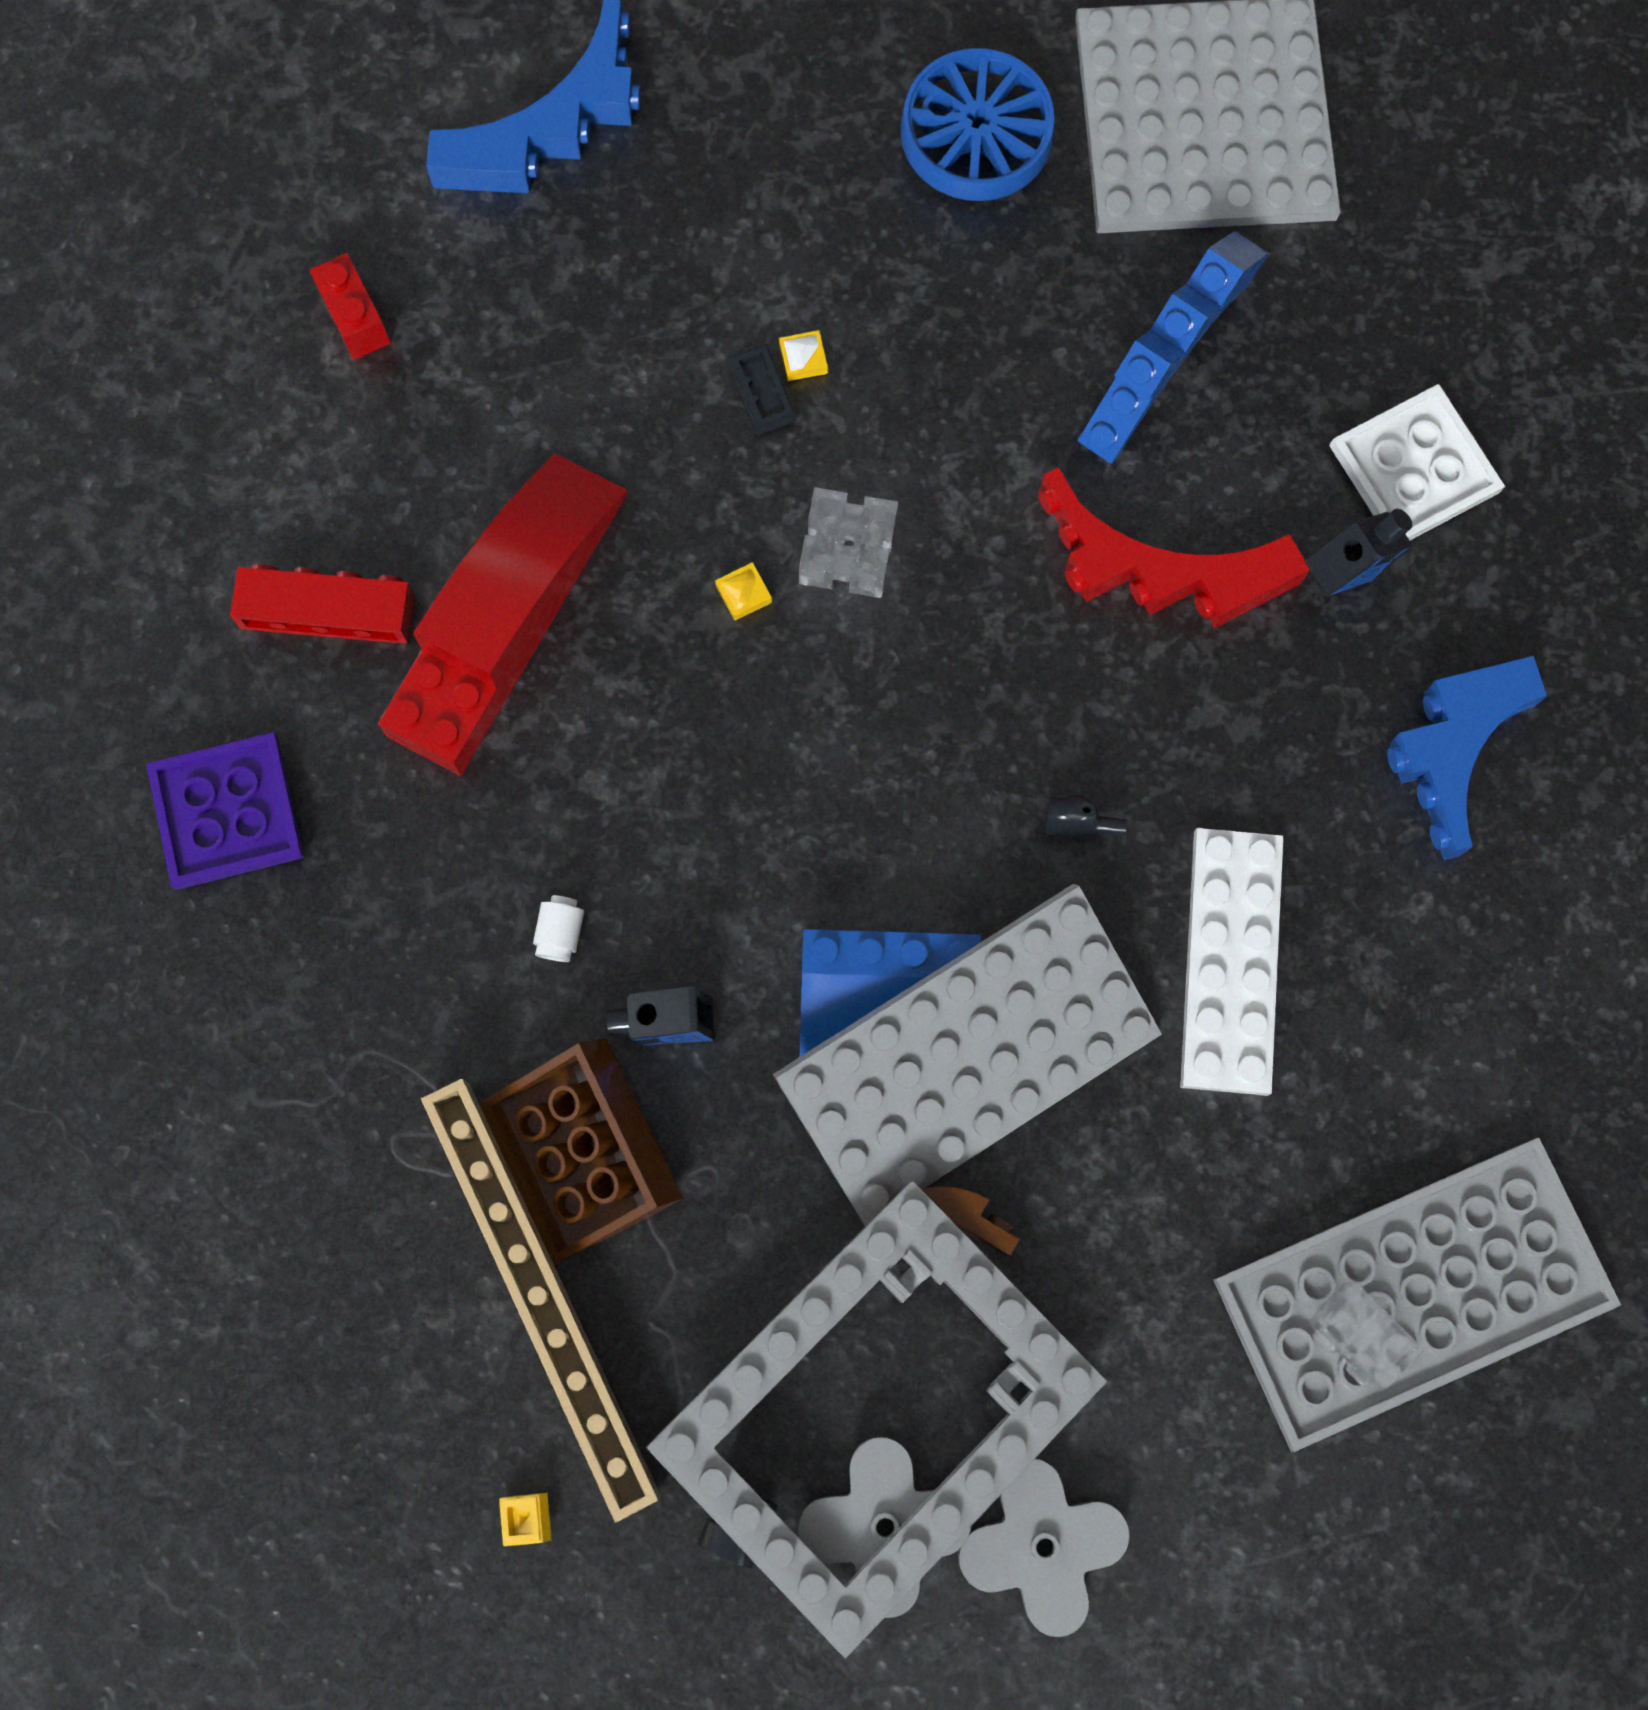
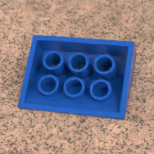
[800,929,981,1057]

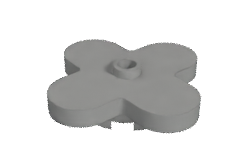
[798,1437,971,1618]
[958,1458,1129,1637]

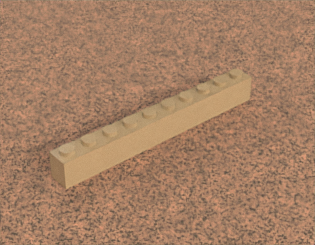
[421,1079,662,1522]

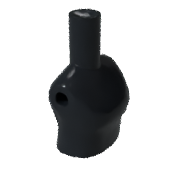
[1045,795,1127,843]

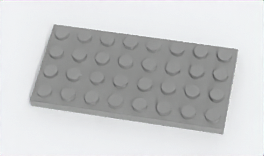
[773,884,1162,1226]
[1213,1138,1621,1452]

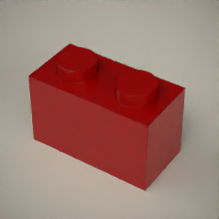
[309,253,391,361]

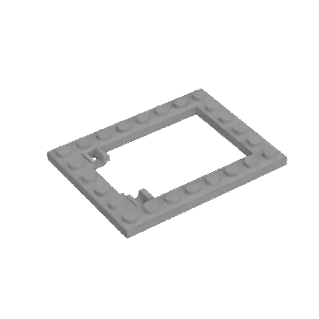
[646,1181,1107,1659]

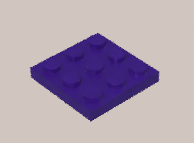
[146,732,304,890]

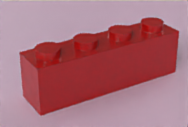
[230,564,415,644]

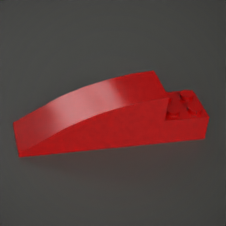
[378,453,628,776]

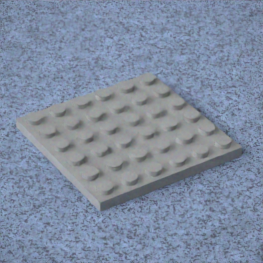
[1075,0,1340,233]

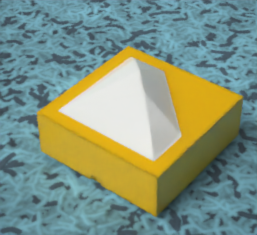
[779,330,828,381]

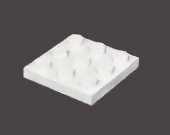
[1329,384,1505,540]

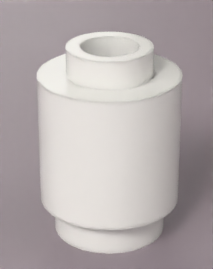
[533,895,584,962]

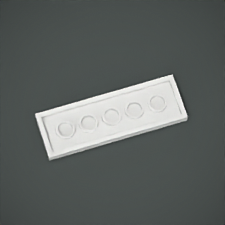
[1180,828,1283,1096]

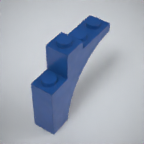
[1387,656,1547,860]

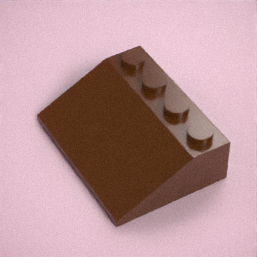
[479,1038,683,1265]

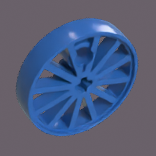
[901,48,1054,201]

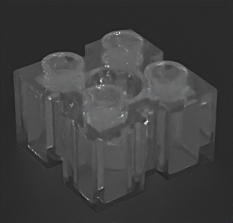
[799,487,898,598]

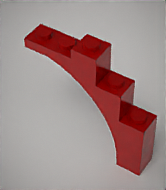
[1038,467,1310,628]

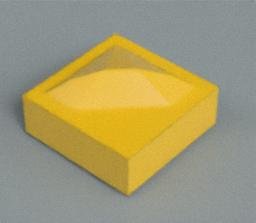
[715,562,772,621]
[499,1493,552,1546]

